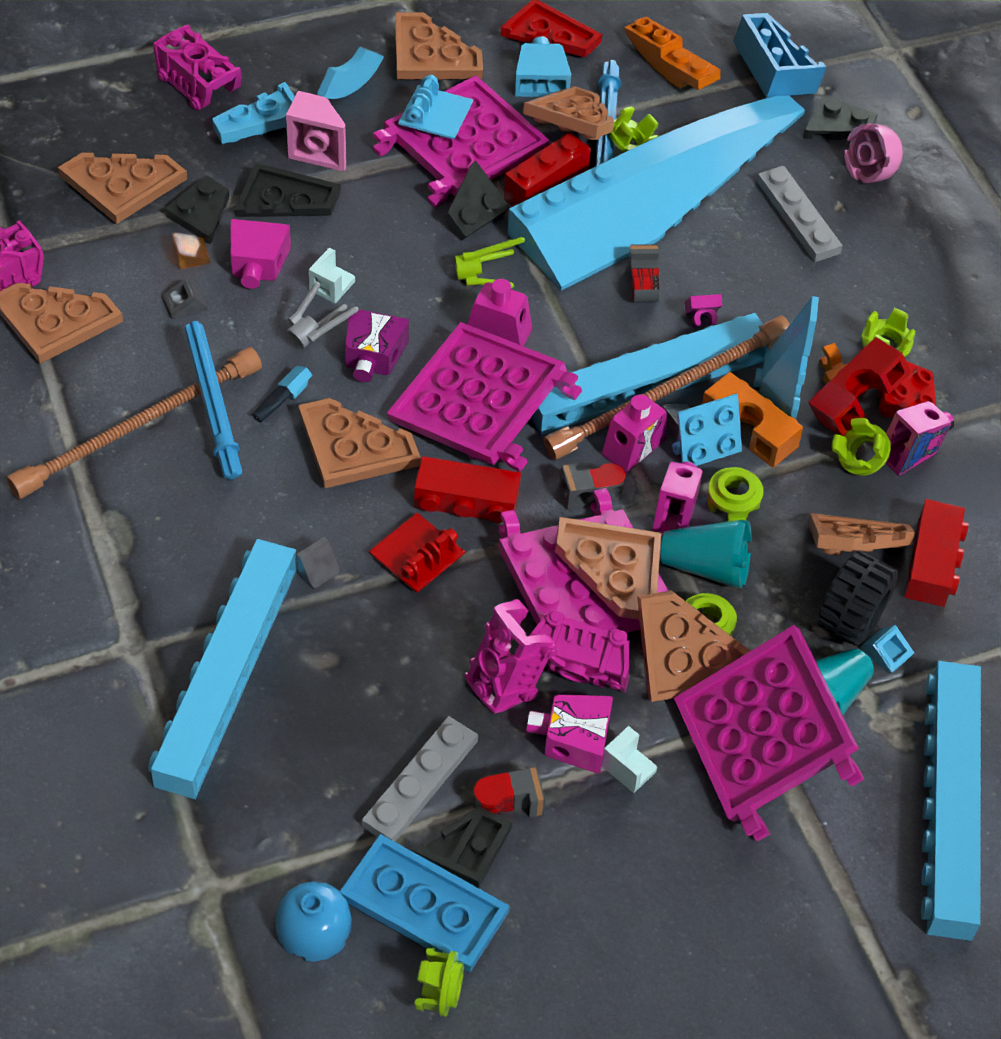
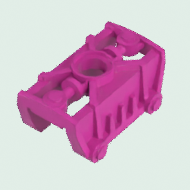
[153,25,242,111]
[0,220,44,291]
[464,599,559,714]
[529,609,629,693]

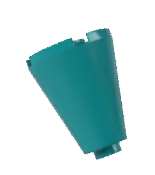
[660,520,752,588]
[815,649,874,715]

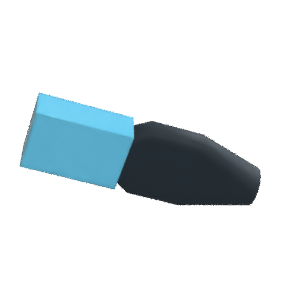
[252,365,313,423]

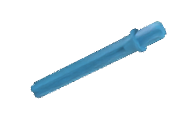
[595,60,621,167]
[184,321,242,480]

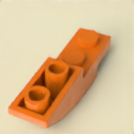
[624,17,720,90]

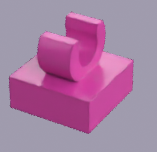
[685,294,722,328]

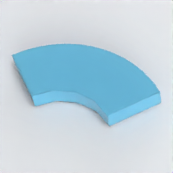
[317,47,384,99]

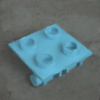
[398,75,473,139]
[672,393,742,466]

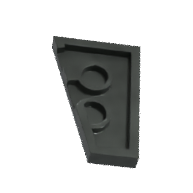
[234,163,341,217]

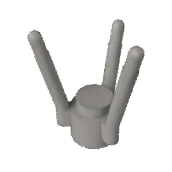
[286,282,358,349]

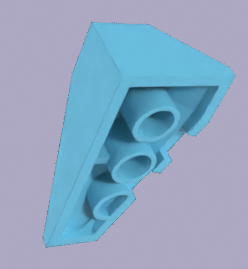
[754,296,819,419]

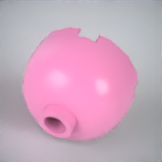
[844,124,903,183]

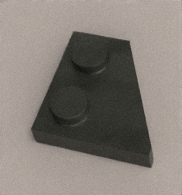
[803,95,878,140]
[444,161,510,241]
[165,175,230,244]
[414,806,512,888]

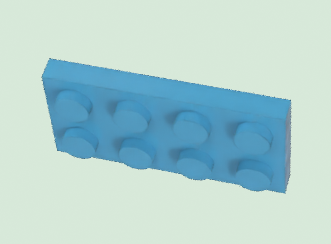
[340,834,510,973]

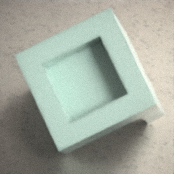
[309,248,355,303]
[601,726,657,793]

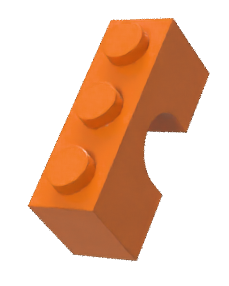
[702,372,803,468]

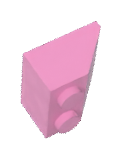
[286,91,346,172]

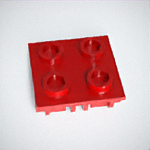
[878,361,936,418]
[369,513,465,593]

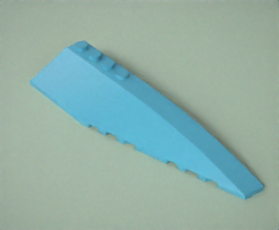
[508,95,805,291]

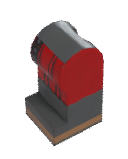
[628,244,660,302]
[559,463,626,510]
[473,767,545,817]

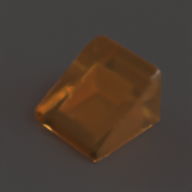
[172,233,211,269]

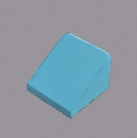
[861,625,914,673]

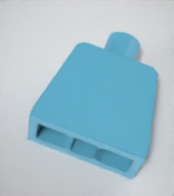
[515,36,571,97]

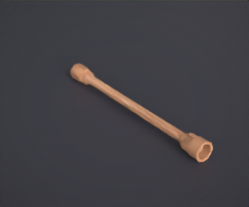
[543,315,790,461]
[6,346,262,500]

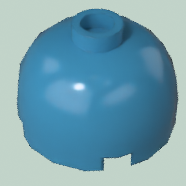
[275,881,352,962]

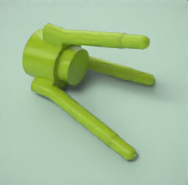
[455,237,525,288]

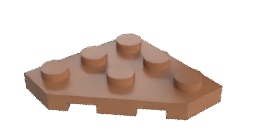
[395,12,483,80]
[523,86,614,140]
[58,153,187,224]
[0,282,123,364]
[298,398,421,488]
[808,513,914,555]
[555,517,661,620]
[637,590,750,702]

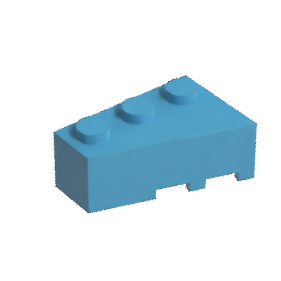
[733,13,827,98]

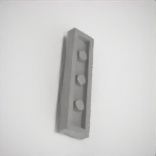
[757,166,843,262]
[362,716,478,842]

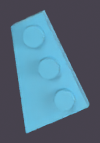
[212,82,295,144]

